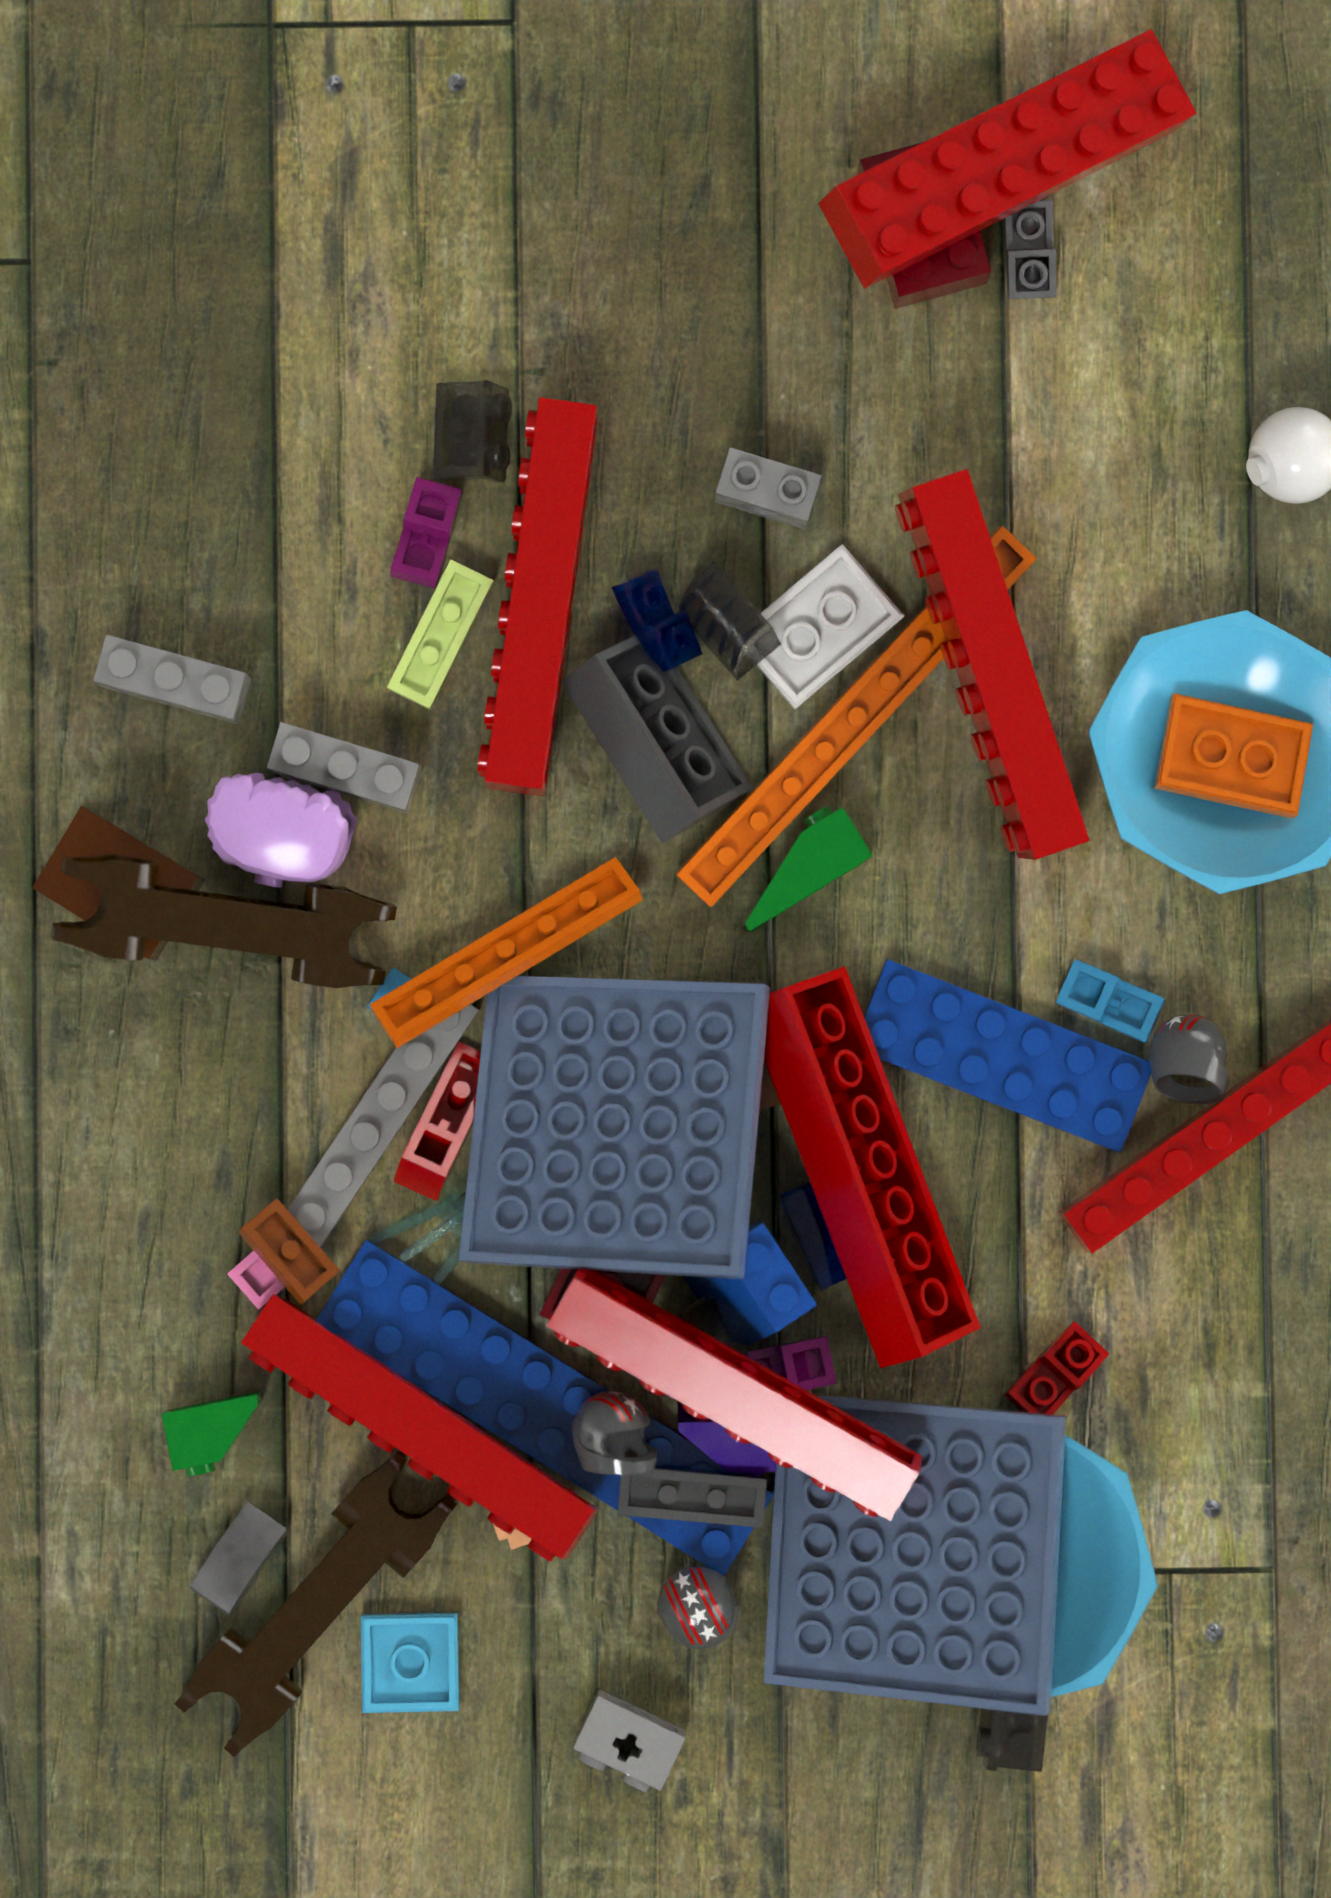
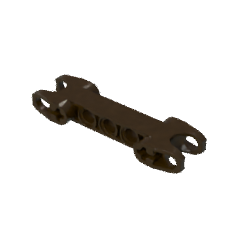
[50,854,397,988]
[174,1450,458,1757]

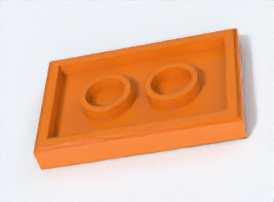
[1154,693,1313,818]

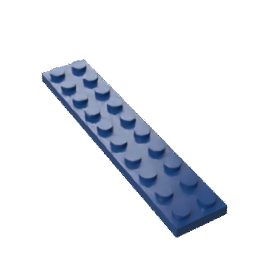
[316,1239,774,1576]

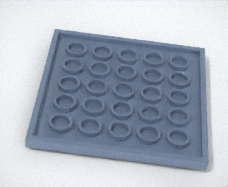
[459,976,770,1279]
[763,1394,1066,1716]

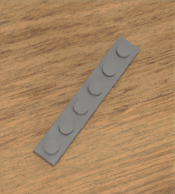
[288,1004,480,1248]

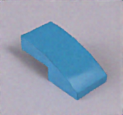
[1055,959,1166,1044]

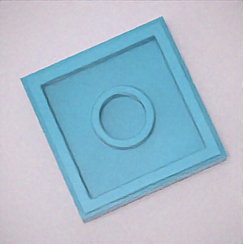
[361,1612,460,1713]

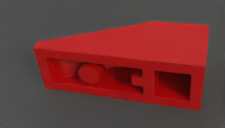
[393,1041,481,1201]

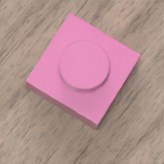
[227,1250,285,1310]

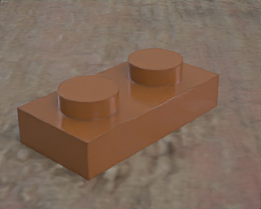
[238,1198,340,1305]

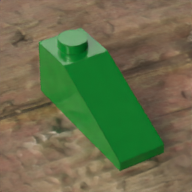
[744,805,873,934]

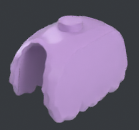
[205,772,357,888]

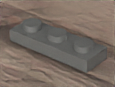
[617,1467,767,1528]

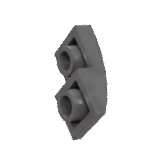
[1004,200,1057,299]
[190,1501,287,1616]

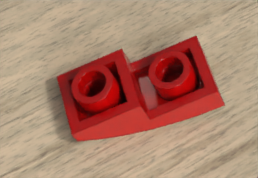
[1003,1321,1109,1415]

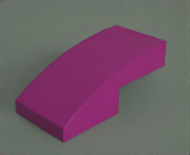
[390,477,462,589]
[740,1336,837,1390]

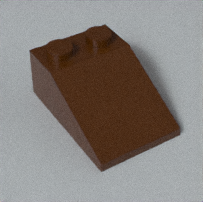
[32,806,205,961]

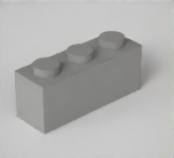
[93,635,252,725]
[267,722,423,814]

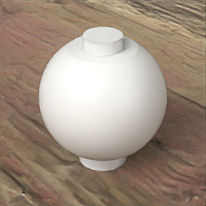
[1246,407,1331,504]

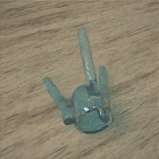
[369,1192,466,1285]

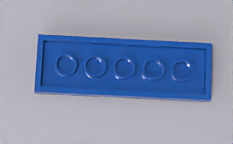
[864,959,1151,1153]

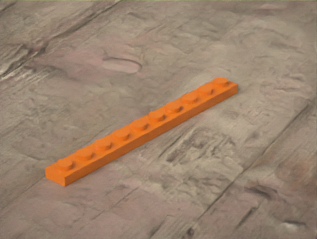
[675,526,1037,907]

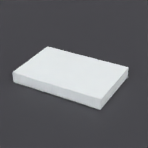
[733,544,904,710]

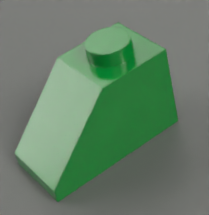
[161,1391,263,1477]

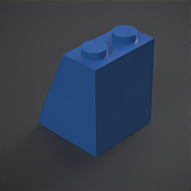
[683,1219,817,1350]

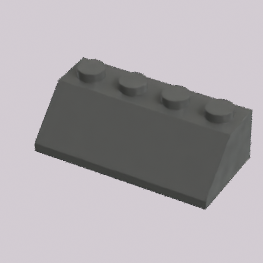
[561,627,753,843]

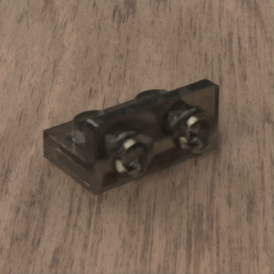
[433,380,512,483]
[976,1709,1048,1772]

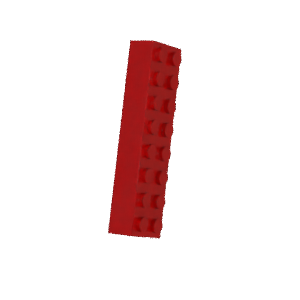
[818,29,1197,289]
[477,397,598,797]
[895,468,1090,860]
[764,966,981,1369]

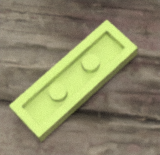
[387,559,494,710]

